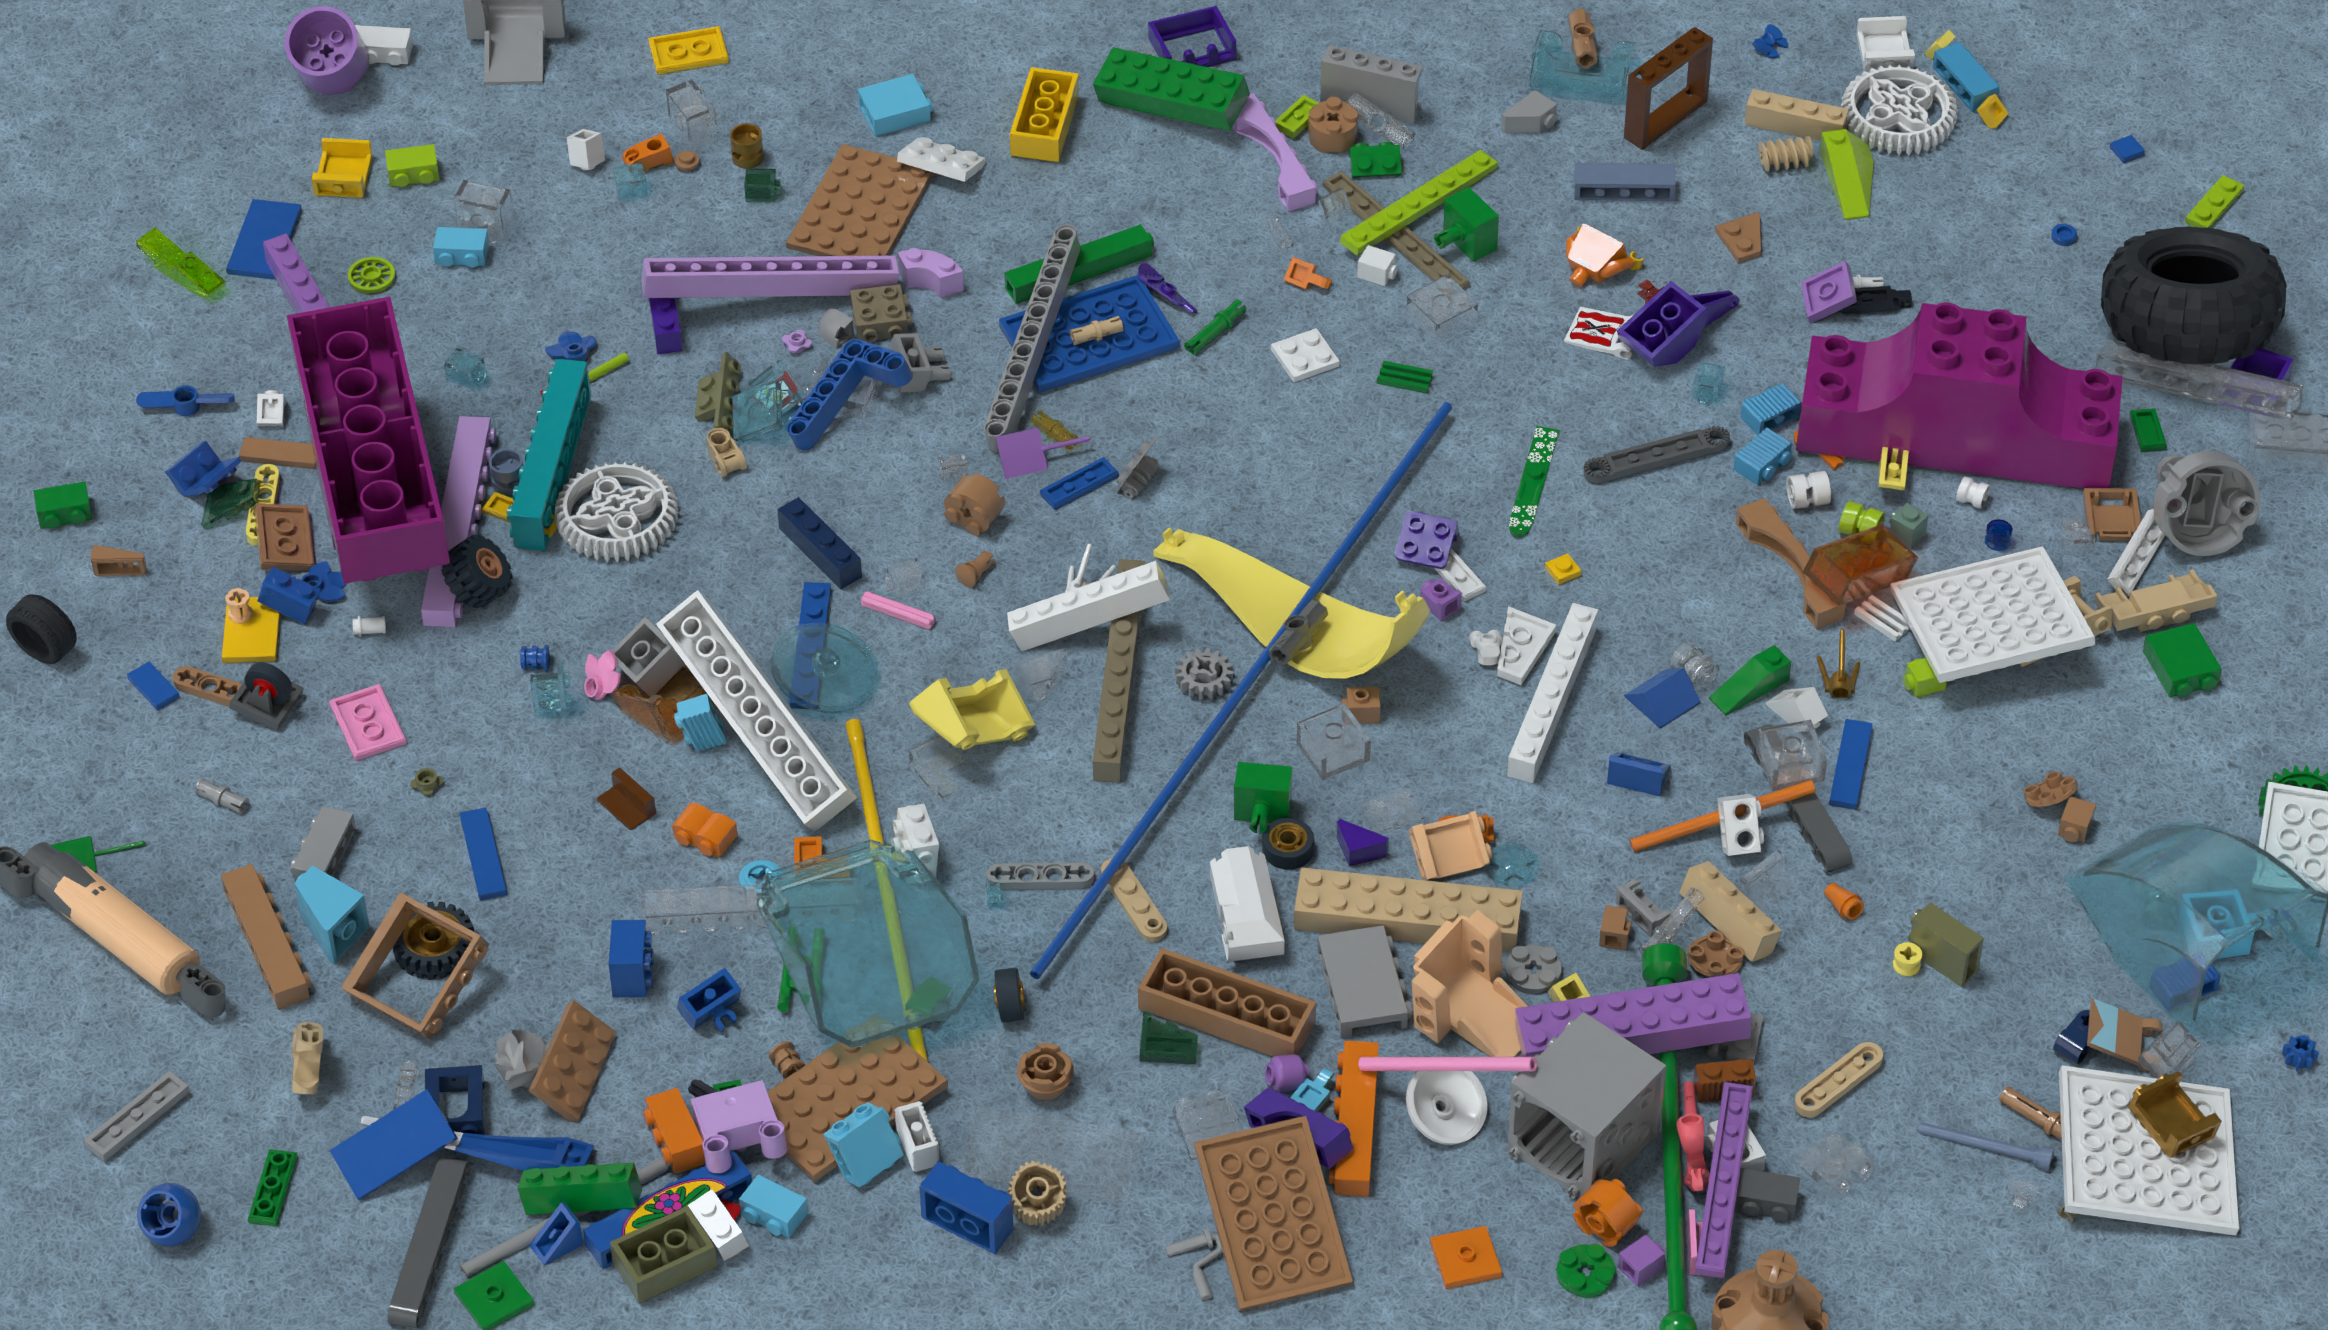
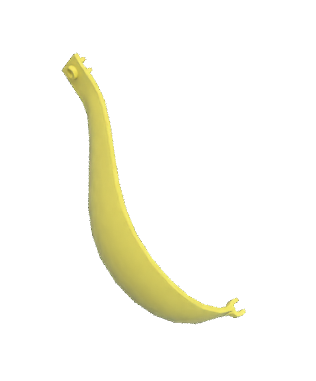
[1153,528,1430,678]

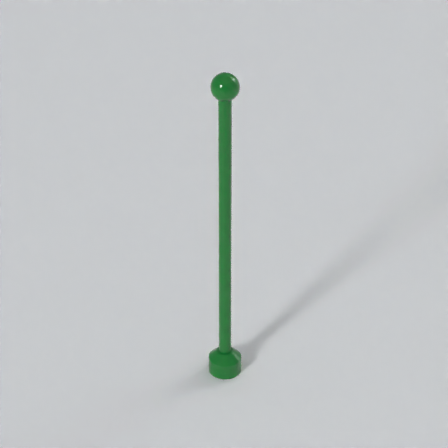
[1642,943,1697,1330]

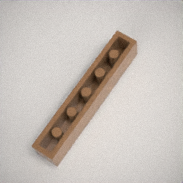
[220,864,312,1009]

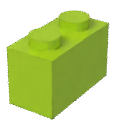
[385,144,439,187]

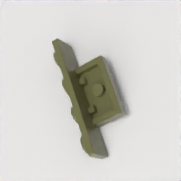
[694,352,741,439]

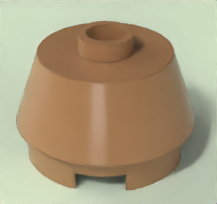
[1017,1043,1074,1101]

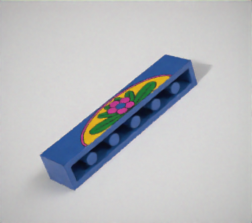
[583,1151,752,1269]

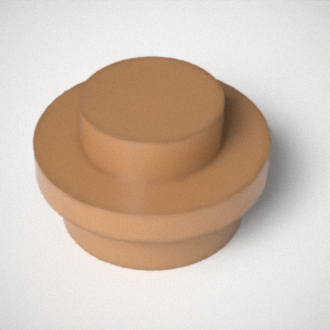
[674,150,699,171]

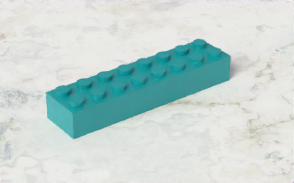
[507,359,592,551]

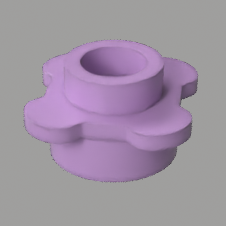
[782,330,812,353]

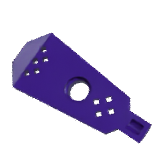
[1138,263,1197,313]

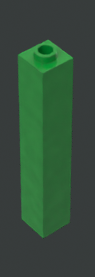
[1004,224,1154,304]

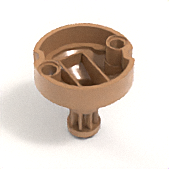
[1711,1249,1829,1330]

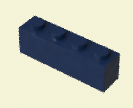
[777,497,862,590]

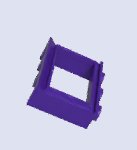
[1148,6,1237,67]

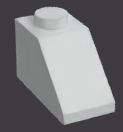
[1765,687,1828,731]

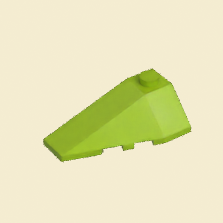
[1819,129,1874,220]

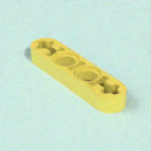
[246,464,280,546]

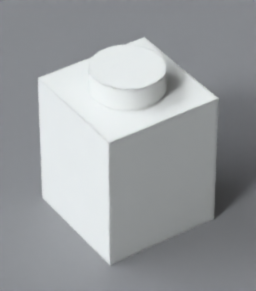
[567,129,605,170]
[1357,245,1398,286]

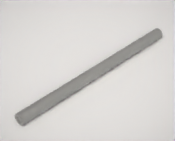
[460,1158,668,1278]

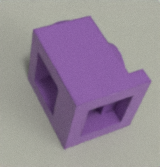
[1420,578,1462,621]

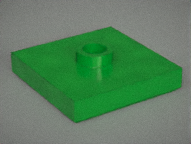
[453,1261,535,1330]

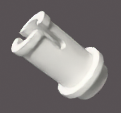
[1852,275,1884,288]
[353,616,386,637]

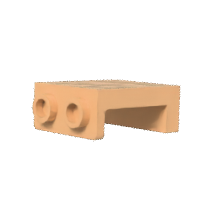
[1408,811,1492,881]

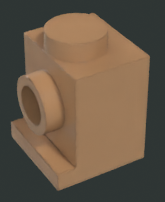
[1599,905,1632,951]

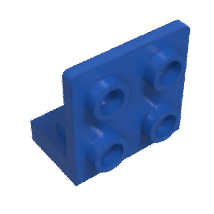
[165,441,242,497]

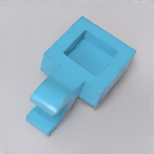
[1290,1068,1334,1112]

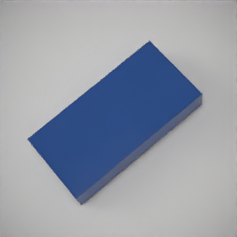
[127,661,180,711]

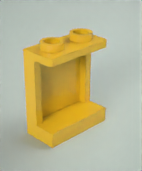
[311,138,373,198]

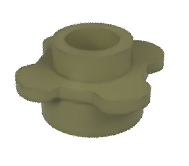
[410,768,443,796]

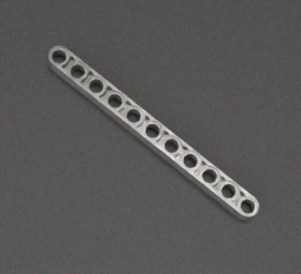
[984,224,1080,453]

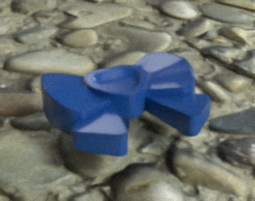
[1752,24,1788,59]

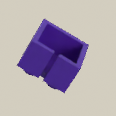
[2222,349,2294,413]

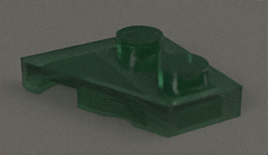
[201,478,261,530]
[1139,1011,1198,1064]

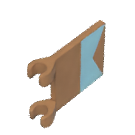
[2087,998,2163,1073]

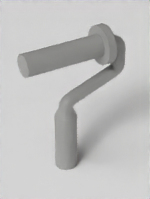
[1165,1229,1223,1301]

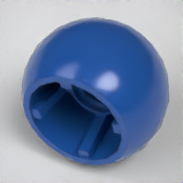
[137,1183,201,1246]

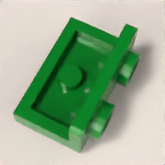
[1349,142,1402,178]

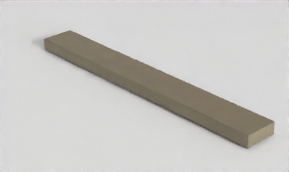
[1322,171,1470,297]

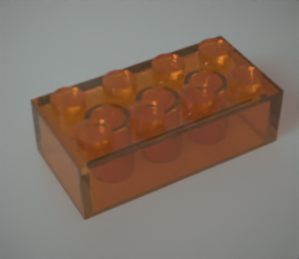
[1803,524,1918,605]

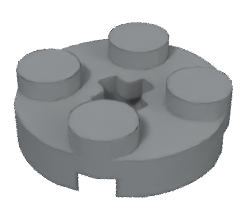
[1505,945,1562,994]

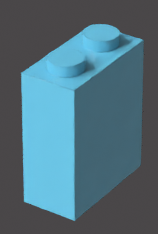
[858,74,933,137]

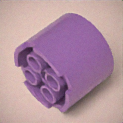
[284,6,369,95]

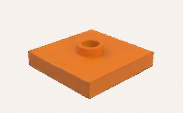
[1430,1226,1502,1289]

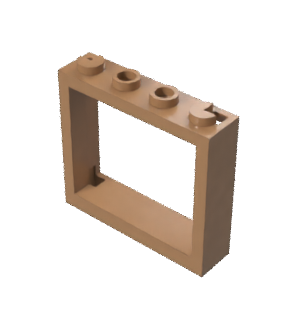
[341,892,490,1039]

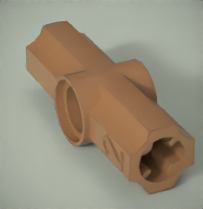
[1568,9,1597,69]

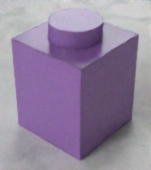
[1618,1235,1665,1287]

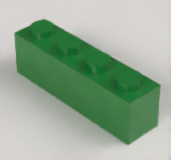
[517,1163,642,1215]

